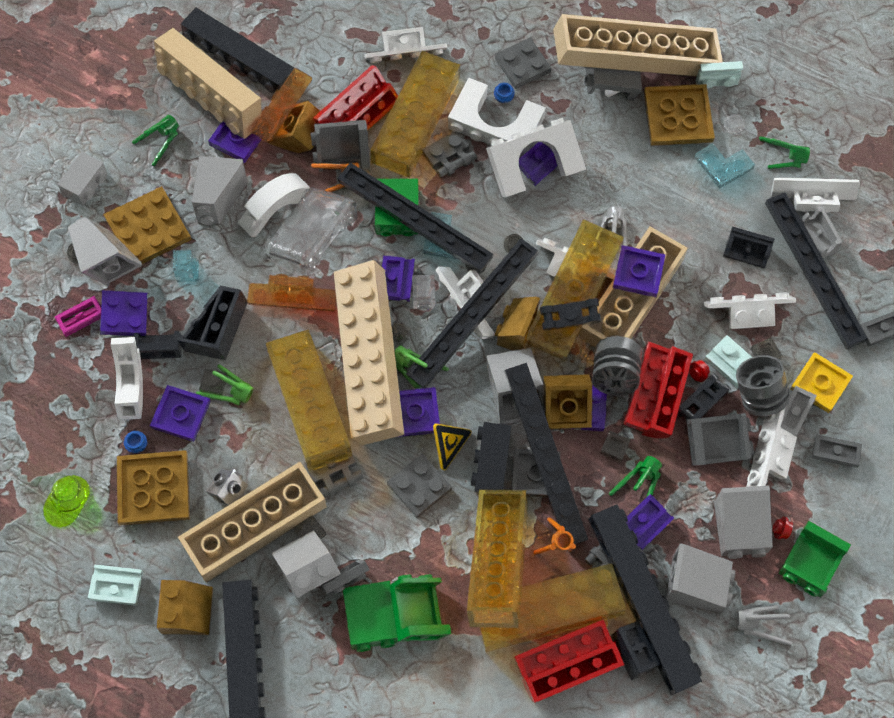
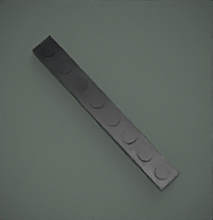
[337,162,493,274]
[765,193,868,349]
[406,238,539,388]
[504,362,588,544]

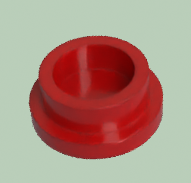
[689,360,710,382]
[772,516,793,540]

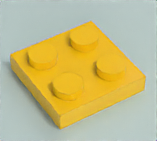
[790,352,853,413]

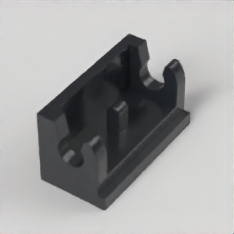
[723,226,775,268]
[133,331,182,360]
[611,621,660,680]

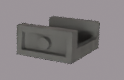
[584,67,642,101]
[311,120,370,172]
[686,413,754,465]

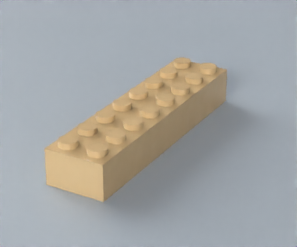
[553,14,723,76]
[334,260,404,445]

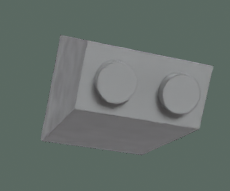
[192,156,247,225]
[68,217,142,285]
[487,348,544,424]
[714,486,773,559]
[272,530,341,598]
[666,544,735,613]

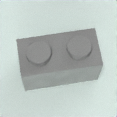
[57,152,107,206]

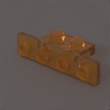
[252,68,312,143]
[247,274,336,312]

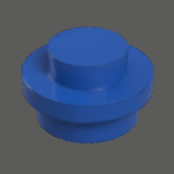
[494,82,515,103]
[124,431,147,454]

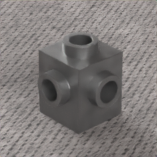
[205,469,248,506]

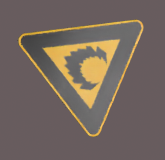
[433,424,472,470]

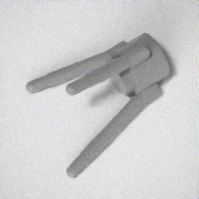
[592,206,628,251]
[737,605,792,646]

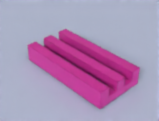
[55,296,101,337]

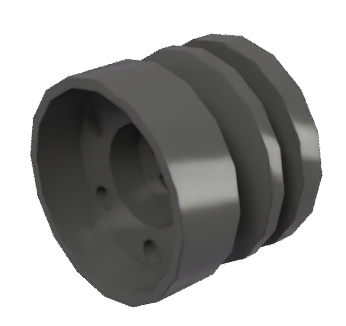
[592,336,642,396]
[736,355,790,416]

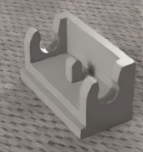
[802,206,842,258]

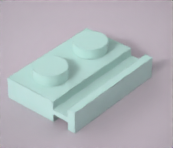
[696,61,743,88]
[704,335,752,389]
[88,565,143,606]

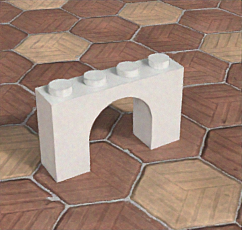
[448,78,546,157]
[486,118,586,197]

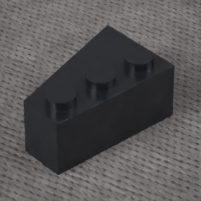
[177,285,248,361]
[471,422,512,495]

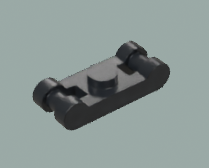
[540,298,602,331]
[677,373,731,420]

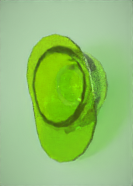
[43,475,90,528]

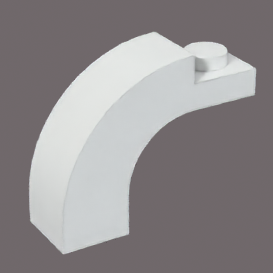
[238,173,310,237]
[111,337,143,420]

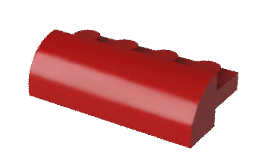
[313,65,401,130]
[623,341,693,439]
[513,619,624,703]

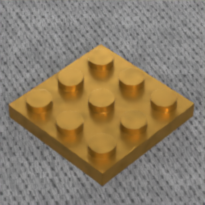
[644,84,715,146]
[103,186,192,264]
[117,450,190,526]

